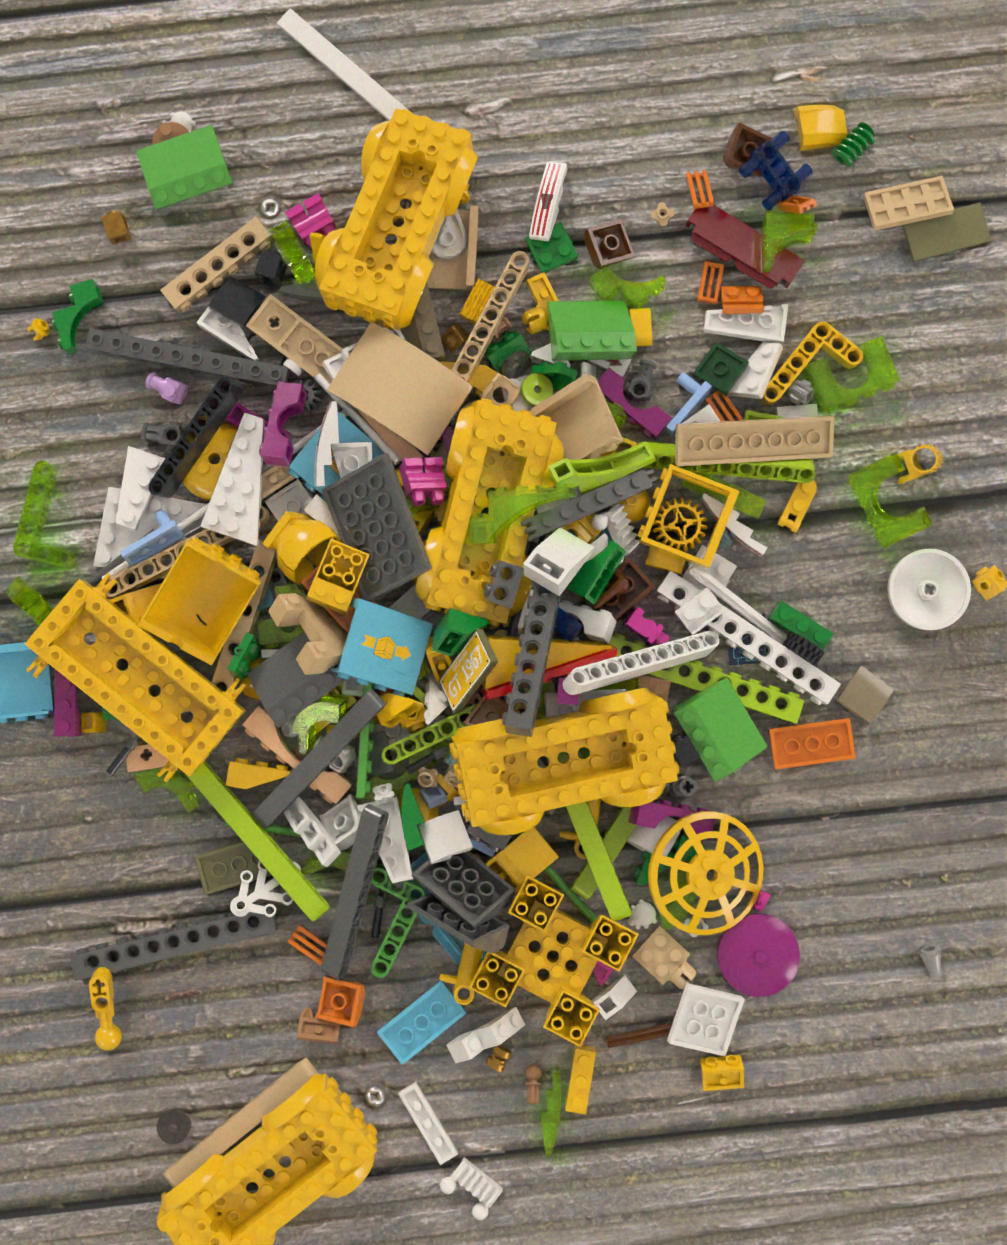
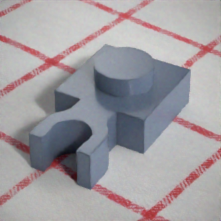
[417,776,448,809]

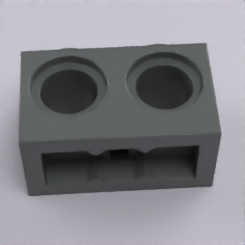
[483,560,524,608]

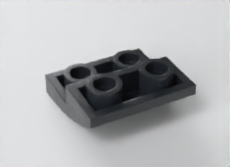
[208,276,266,328]

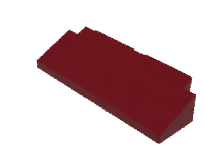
[686,199,805,288]

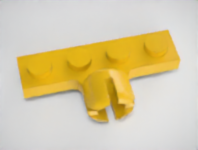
[522,272,559,334]

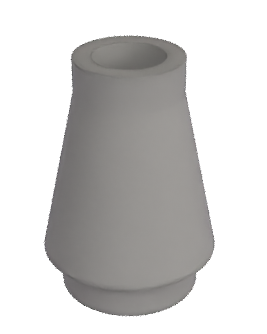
[920,945,942,978]

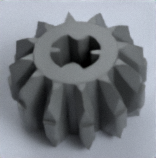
[298,380,322,414]

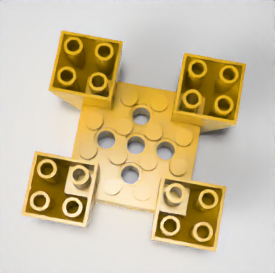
[469,875,639,1047]

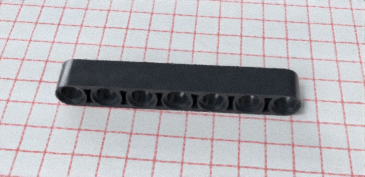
[148,377,243,498]

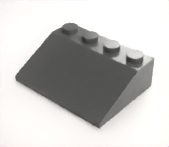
[247,632,345,728]
[411,851,515,929]
[406,893,510,953]

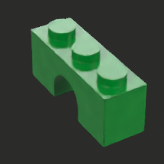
[767,601,834,650]

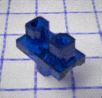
[554,607,584,642]

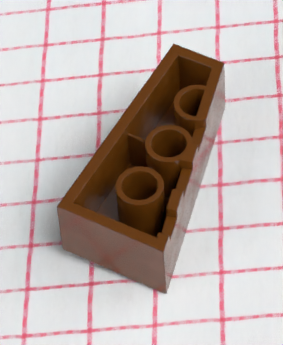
[580,556,655,641]

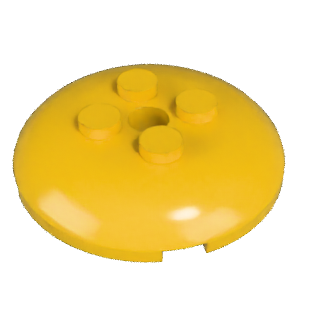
[182,422,238,501]

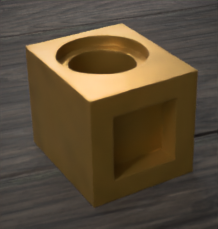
[101,210,132,245]

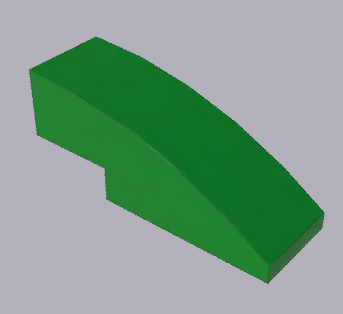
[401,783,425,851]

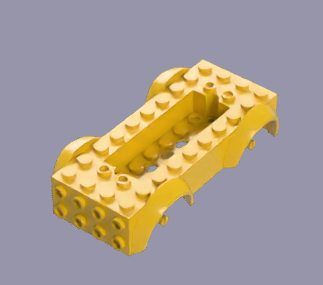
[315,108,478,331]
[415,398,564,626]
[449,687,679,835]
[156,1073,378,1245]

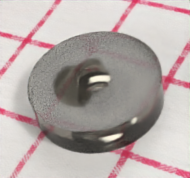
[500,351,532,379]
[157,1109,191,1144]

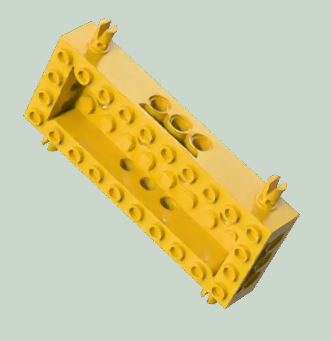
[25,573,247,783]

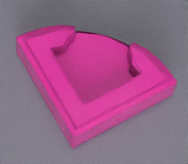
[753,890,770,911]
[593,961,614,986]

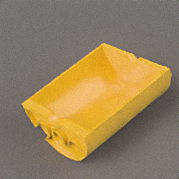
[138,537,261,666]

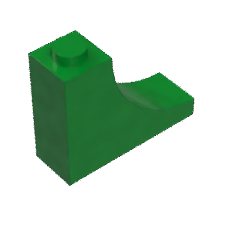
[565,541,627,605]

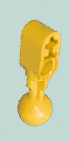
[89,967,122,1051]

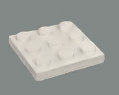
[667,983,745,1056]

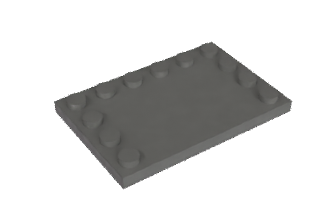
[322,453,432,602]

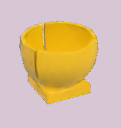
[263,511,341,585]

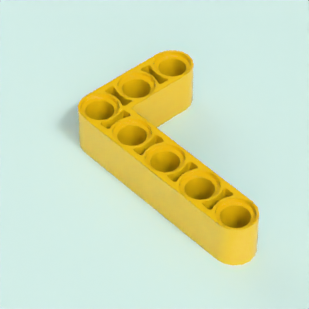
[760,322,863,406]

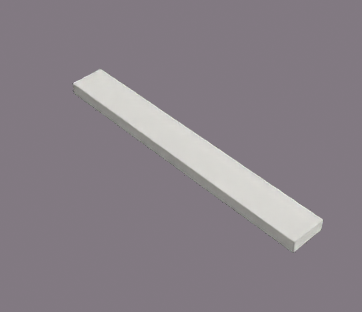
[277,8,408,121]

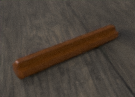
[606,1023,673,1048]

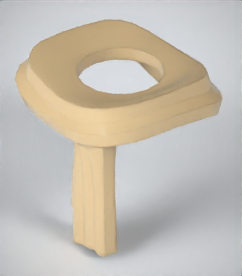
[481,373,520,406]

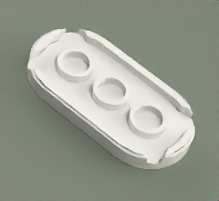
[431,209,467,260]

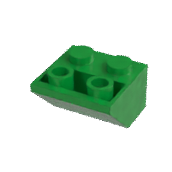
[432,608,488,656]

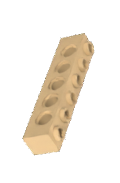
[160,217,273,314]

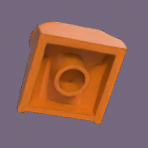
[316,976,365,1027]

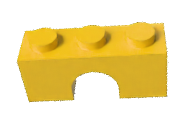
[564,1044,596,1115]

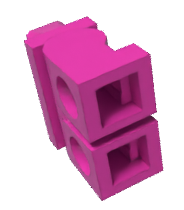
[285,193,336,250]
[399,457,447,506]
[622,607,670,645]

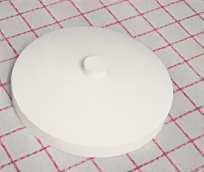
[887,549,971,630]

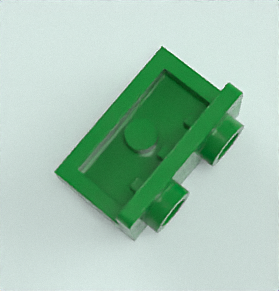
[484,330,532,375]
[531,362,577,391]

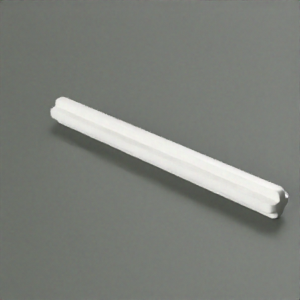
[688,564,787,644]

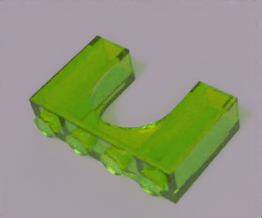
[803,336,900,414]
[848,452,933,548]

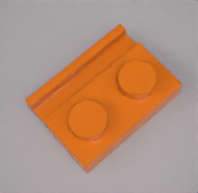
[720,286,764,314]

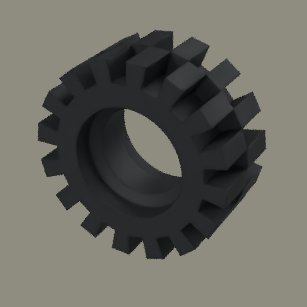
[785,633,824,667]

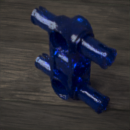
[739,130,813,211]

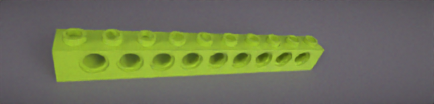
[609,633,805,724]

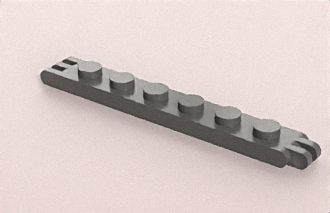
[520,468,659,542]

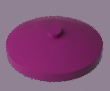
[717,913,800,997]

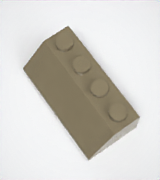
[400,282,446,362]

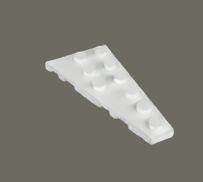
[201,413,265,547]

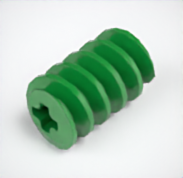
[831,122,875,167]

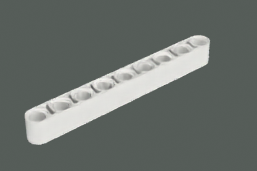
[562,631,719,695]

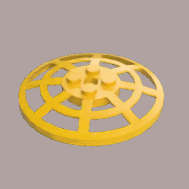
[648,811,763,935]

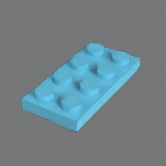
[377,980,467,1065]

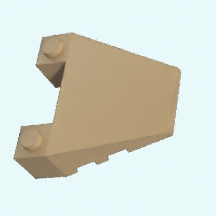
[268,593,348,675]

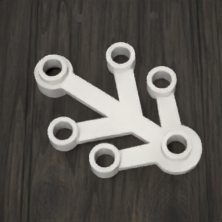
[230,861,301,918]

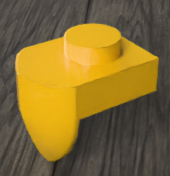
[436,773,459,806]

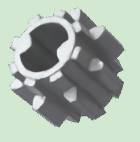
[787,379,815,406]

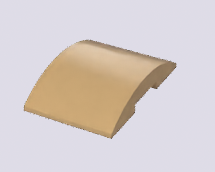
[327,322,473,456]

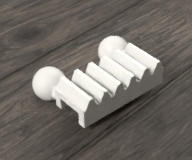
[591,503,639,565]
[440,1157,503,1220]

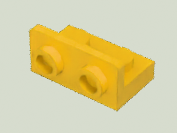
[700,1055,744,1091]

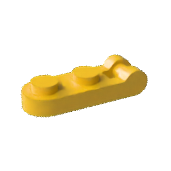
[777,480,817,533]

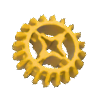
[653,498,707,552]

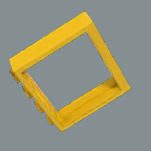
[637,464,739,569]

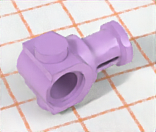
[145,372,189,405]

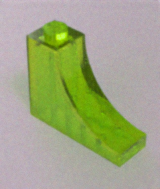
[762,210,818,272]

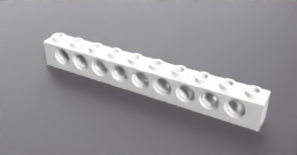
[656,571,841,705]

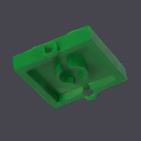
[525,221,578,273]
[227,632,261,683]

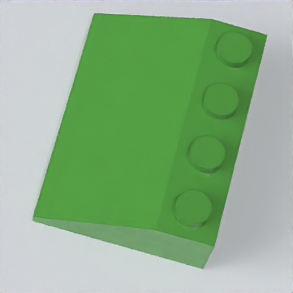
[136,125,234,210]
[547,301,637,361]
[673,677,768,782]

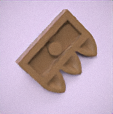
[296,1007,341,1044]

